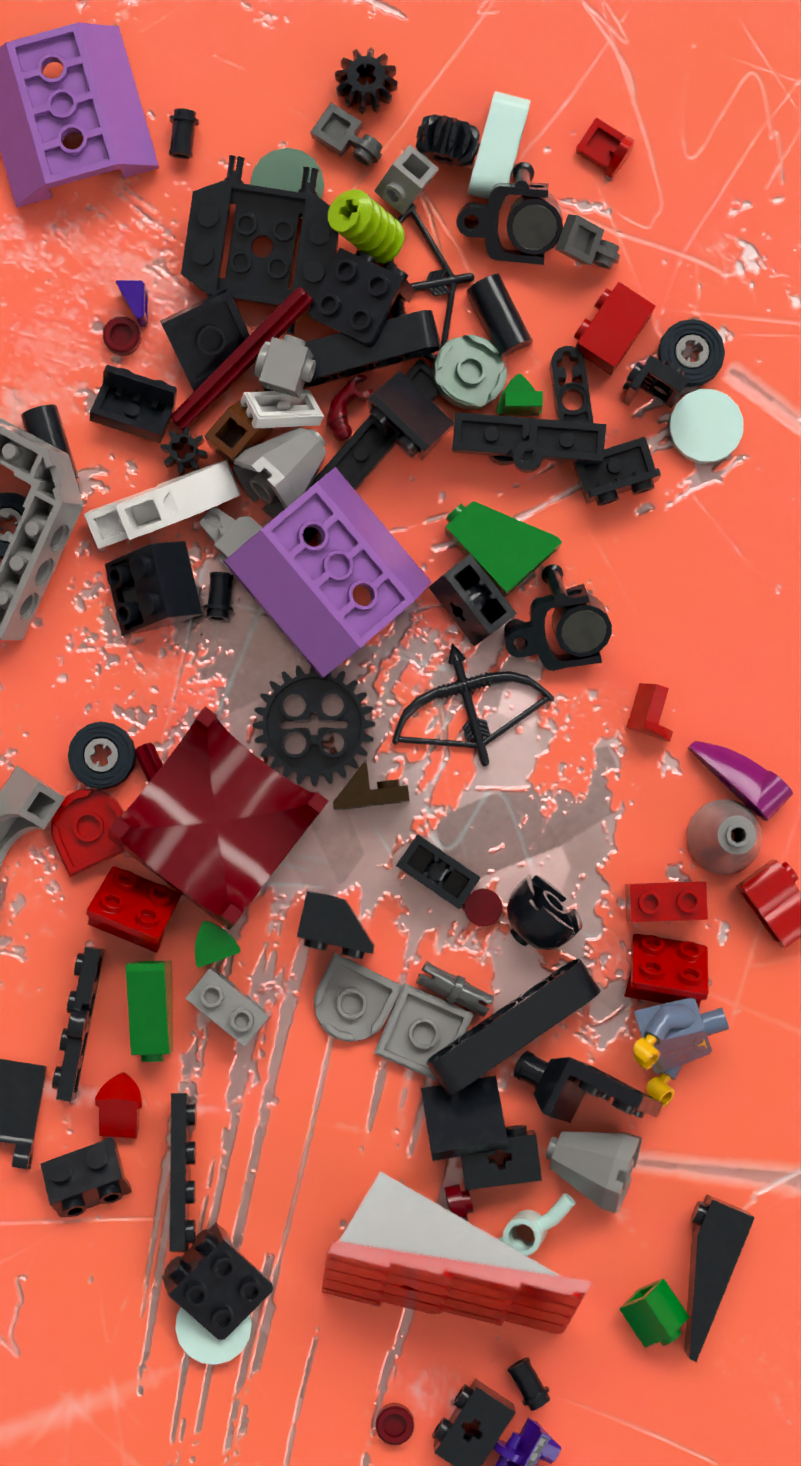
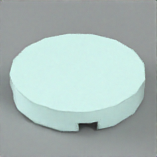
[669,389,743,464]
[175,1307,252,1365]

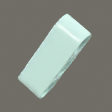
[468,91,531,204]

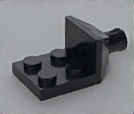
[514,1051,663,1123]

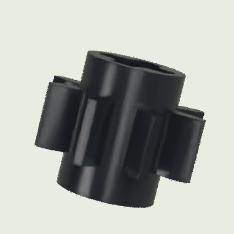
[160,427,208,476]

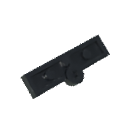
[452,412,606,473]
[52,946,105,1102]
[169,1093,197,1253]

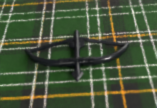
[383,204,475,362]
[392,643,555,766]

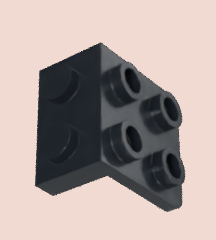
[308,248,416,345]
[162,1222,273,1340]

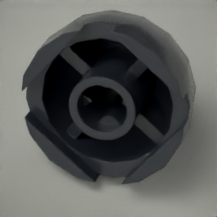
[507,875,582,950]

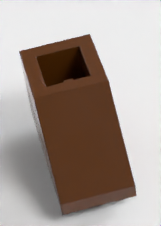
[204,390,274,467]

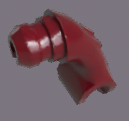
[326,374,373,441]

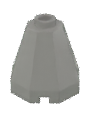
[233,427,327,518]
[546,1131,643,1214]

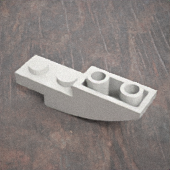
[84,459,241,549]

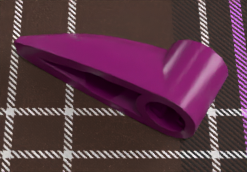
[688,741,793,821]

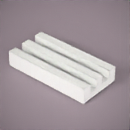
[240,390,324,429]

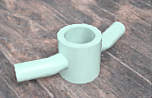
[498,1193,576,1256]

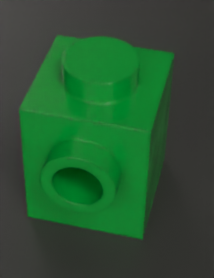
[619,1278,690,1348]

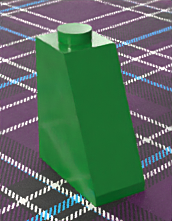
[445,501,562,597]
[126,960,173,1062]

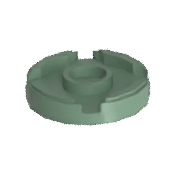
[250,148,325,220]
[432,335,507,410]

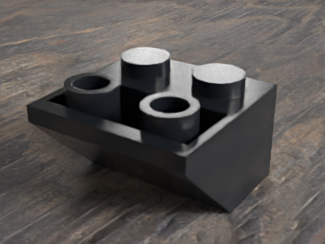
[368,371,455,460]
[105,541,202,636]
[297,891,375,959]

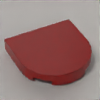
[50,789,126,877]

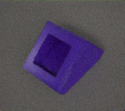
[116,280,148,327]

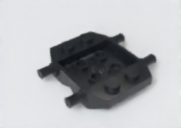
[181,155,339,335]

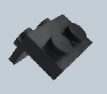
[622,355,689,408]
[89,365,177,444]
[573,437,661,506]
[40,1137,132,1217]

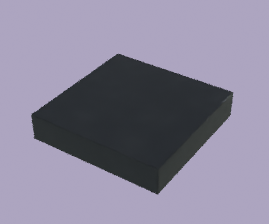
[160,288,250,390]
[421,1076,509,1161]

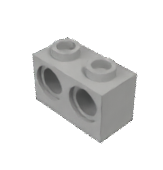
[185,967,272,1047]

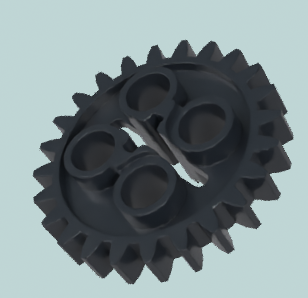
[253,665,375,787]

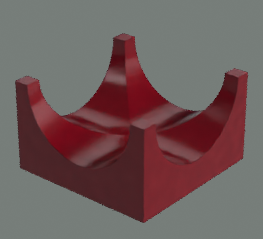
[108,706,329,930]

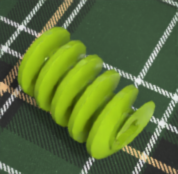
[328,189,405,264]

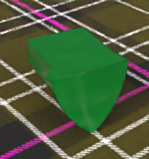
[496,374,543,416]
[194,920,241,968]

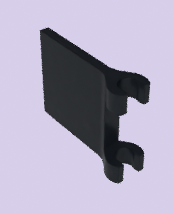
[0,1059,47,1169]

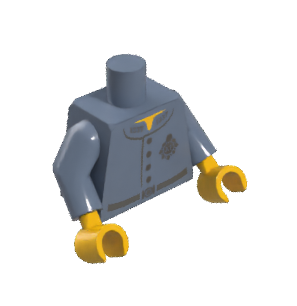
[634,998,729,1107]

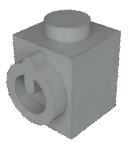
[374,145,439,215]
[255,335,316,398]

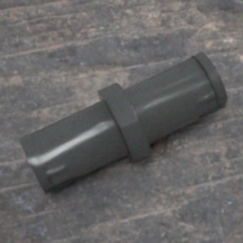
[416,961,494,1017]

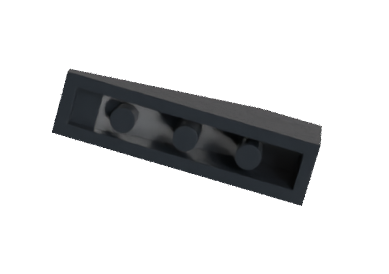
[684,1194,755,1362]

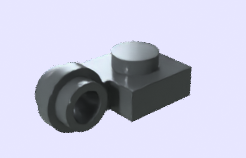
[310,102,383,167]
[555,214,620,269]

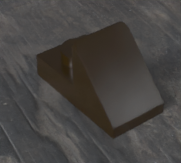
[333,760,410,811]

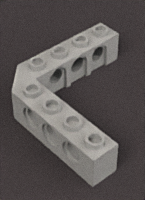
[0,418,84,640]

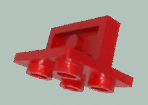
[86,866,181,953]
[624,934,709,1009]

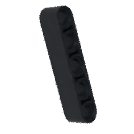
[256,310,442,391]
[426,958,601,1095]

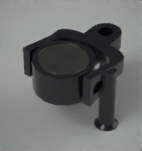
[456,162,563,265]
[504,564,612,671]

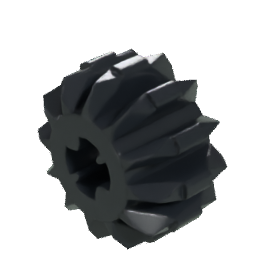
[335,47,398,114]
[416,114,480,167]

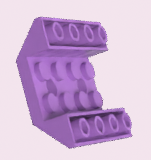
[0,22,159,208]
[223,467,432,678]

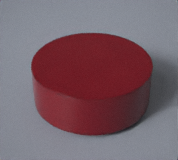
[103,316,141,356]
[464,889,502,927]
[376,1403,414,1445]

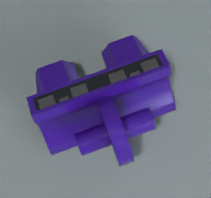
[493,1418,561,1466]

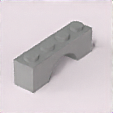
[0,766,65,895]

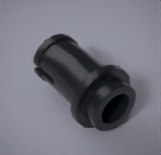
[169,108,199,159]
[203,572,234,621]
[507,1357,551,1411]

